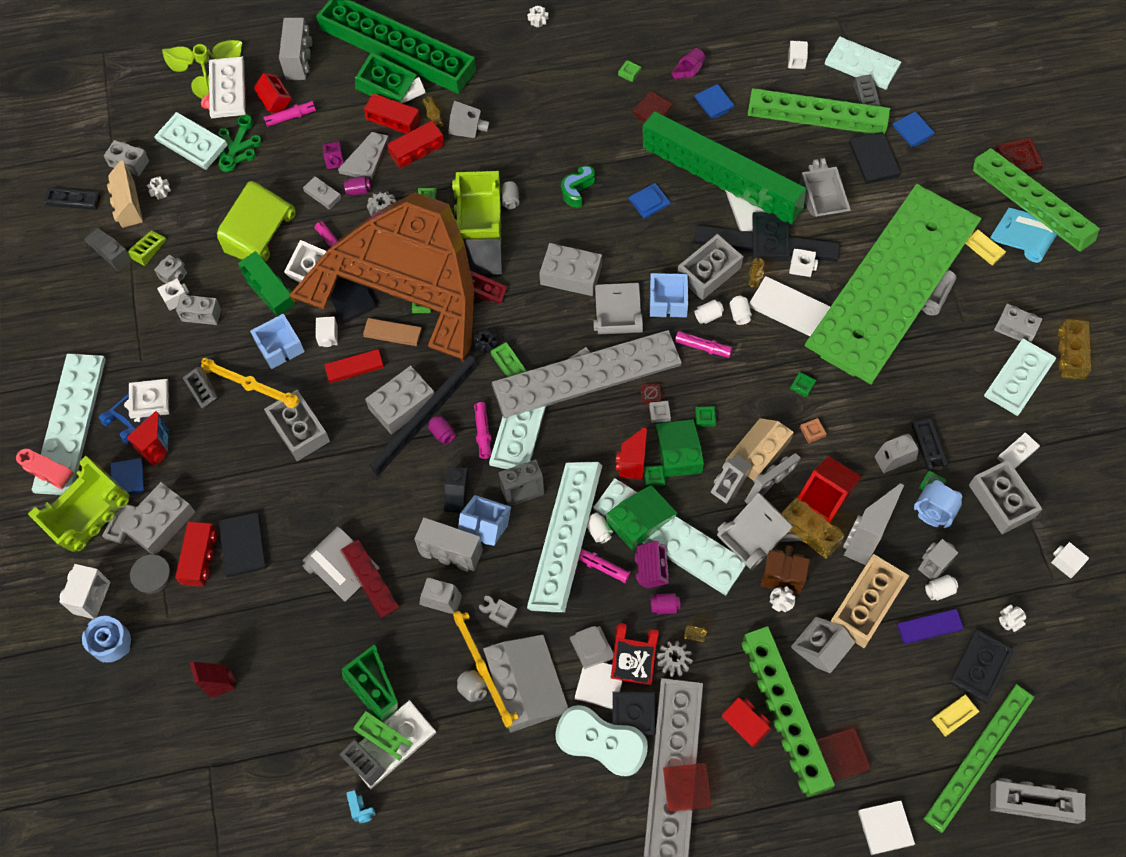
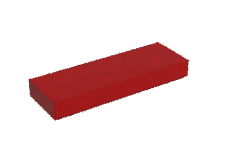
[324,349,384,383]

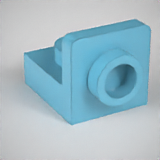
[347,790,376,823]

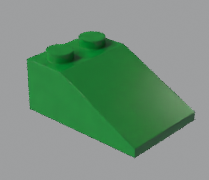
[355,52,417,102]
[656,420,704,477]
[606,485,677,550]

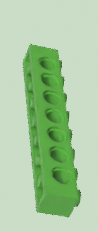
[748,88,890,135]
[973,148,1100,252]
[742,627,835,798]

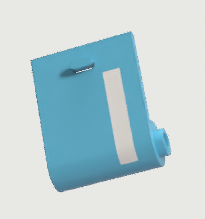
[990,208,1057,263]

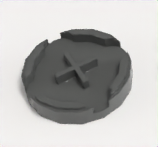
[130,554,172,594]

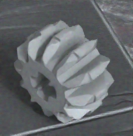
[367,191,397,216]
[657,641,692,677]

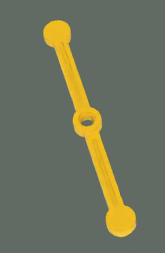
[201,358,299,408]
[453,611,518,728]

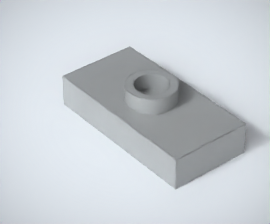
[303,177,341,210]

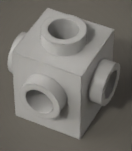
[154,255,187,284]

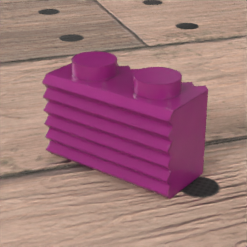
[635,541,669,589]

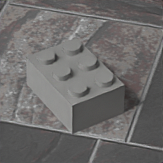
[279,18,312,80]
[677,234,743,300]
[540,243,602,296]
[365,366,434,435]
[264,390,330,461]
[969,460,1042,534]
[119,482,195,555]
[415,518,483,571]

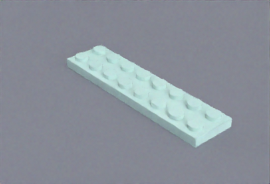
[32,354,106,495]
[527,462,602,612]
[593,479,746,596]

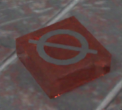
[641,384,661,405]

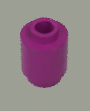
[344,176,371,196]
[428,416,456,445]
[651,593,680,615]

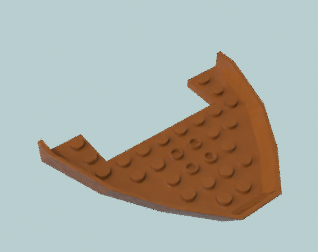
[289,192,474,362]

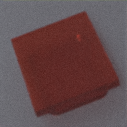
[632,91,672,122]

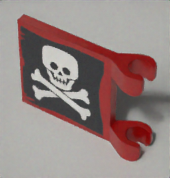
[610,623,659,686]

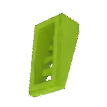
[127,231,166,266]

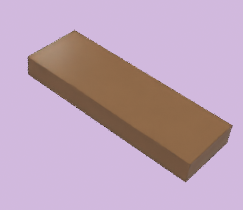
[363,318,422,346]

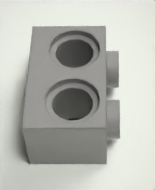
[104,140,149,176]
[176,295,221,325]

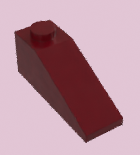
[470,271,507,304]
[189,662,236,698]

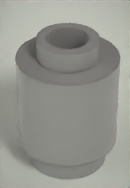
[501,182,519,209]

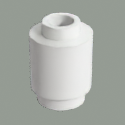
[730,296,752,325]
[695,300,724,324]
[587,513,613,543]
[925,575,958,600]

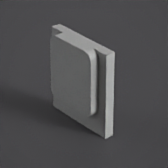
[570,626,613,669]

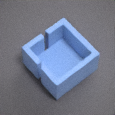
[650,274,688,317]
[250,314,304,369]
[458,495,511,546]

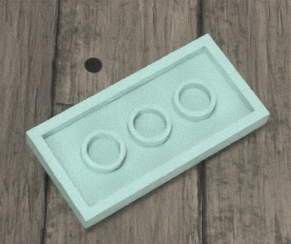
[825,37,901,90]
[155,112,228,170]
[984,339,1056,416]
[489,406,546,472]

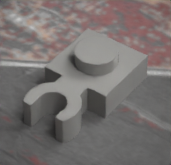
[479,596,517,628]

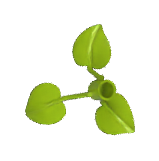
[163,40,242,99]

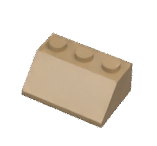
[107,160,143,228]
[726,419,794,481]

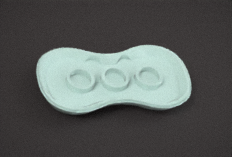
[555,705,648,776]

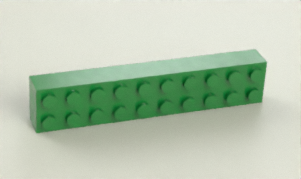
[316,0,476,94]
[643,111,806,224]

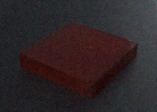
[996,138,1044,173]
[816,728,871,782]
[663,763,712,813]

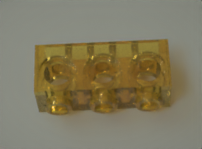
[1058,319,1091,380]
[781,498,844,559]

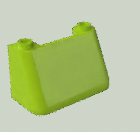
[217,181,296,262]

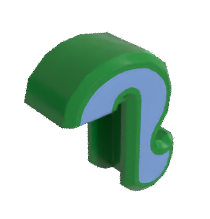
[561,165,595,208]

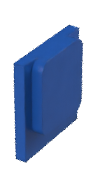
[695,84,734,118]
[893,112,934,147]
[629,183,671,219]
[111,458,144,495]

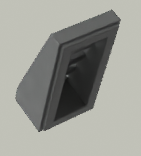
[853,74,880,106]
[183,367,218,409]
[339,739,386,786]

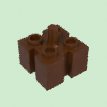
[760,545,810,595]

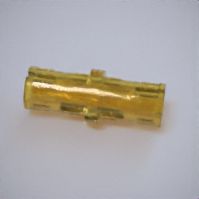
[422,96,444,130]
[749,258,764,287]

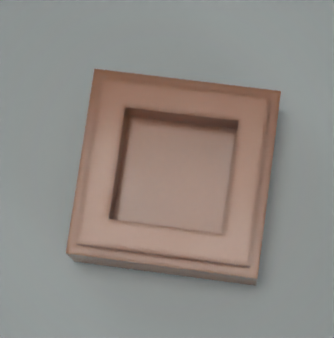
[800,418,827,444]

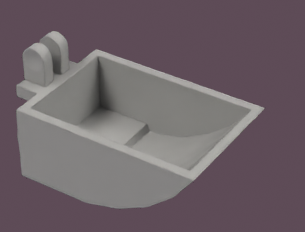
[799,158,851,216]

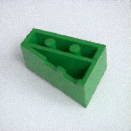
[238,251,295,317]
[342,644,398,722]

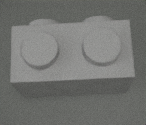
[994,304,1042,343]
[711,455,753,504]
[918,539,958,581]

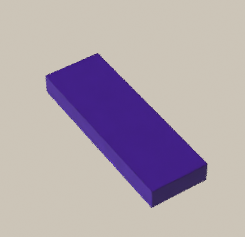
[897,609,964,645]

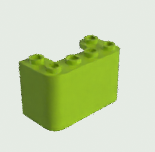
[452,171,501,239]
[28,456,129,552]

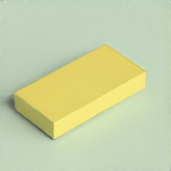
[966,230,1006,266]
[932,694,980,737]

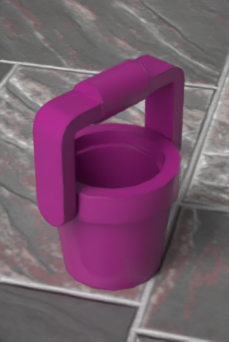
[671,48,705,79]

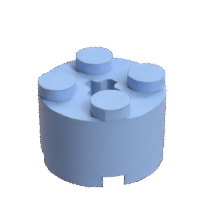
[914,480,962,528]
[82,616,131,662]

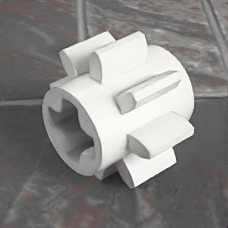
[528,6,548,27]
[147,177,171,199]
[770,587,796,612]
[999,605,1026,632]

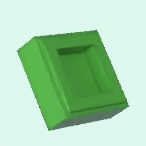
[618,60,641,82]

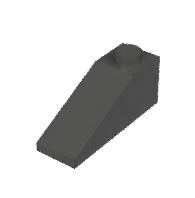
[84,228,132,271]

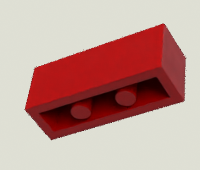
[364,94,421,134]
[387,121,444,168]
[175,522,217,586]

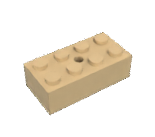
[831,554,909,648]

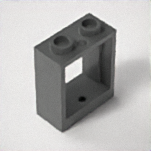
[498,459,544,506]

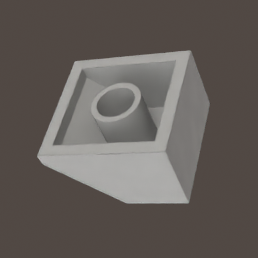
[791,617,855,673]

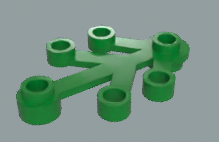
[218,114,262,172]

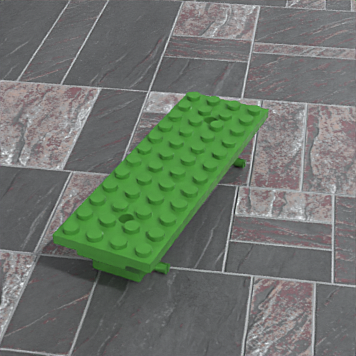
[805,184,982,385]

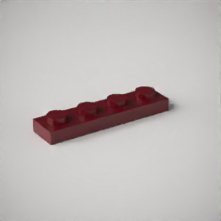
[341,539,399,619]

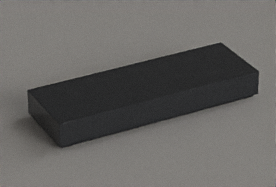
[44,188,101,210]

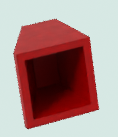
[796,456,862,523]

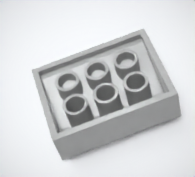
[843,484,904,565]
[484,635,568,733]

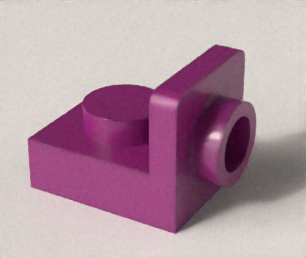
[323,141,344,169]

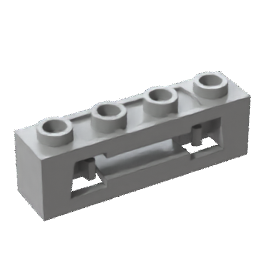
[990,778,1085,824]

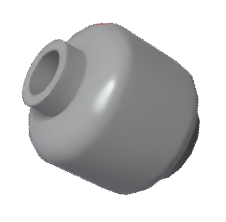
[457,670,488,702]

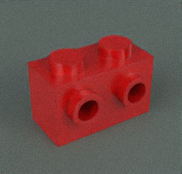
[254,73,292,113]
[721,698,772,748]

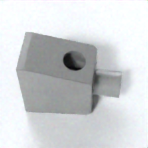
[448,101,489,138]
[875,434,918,473]
[419,578,462,614]

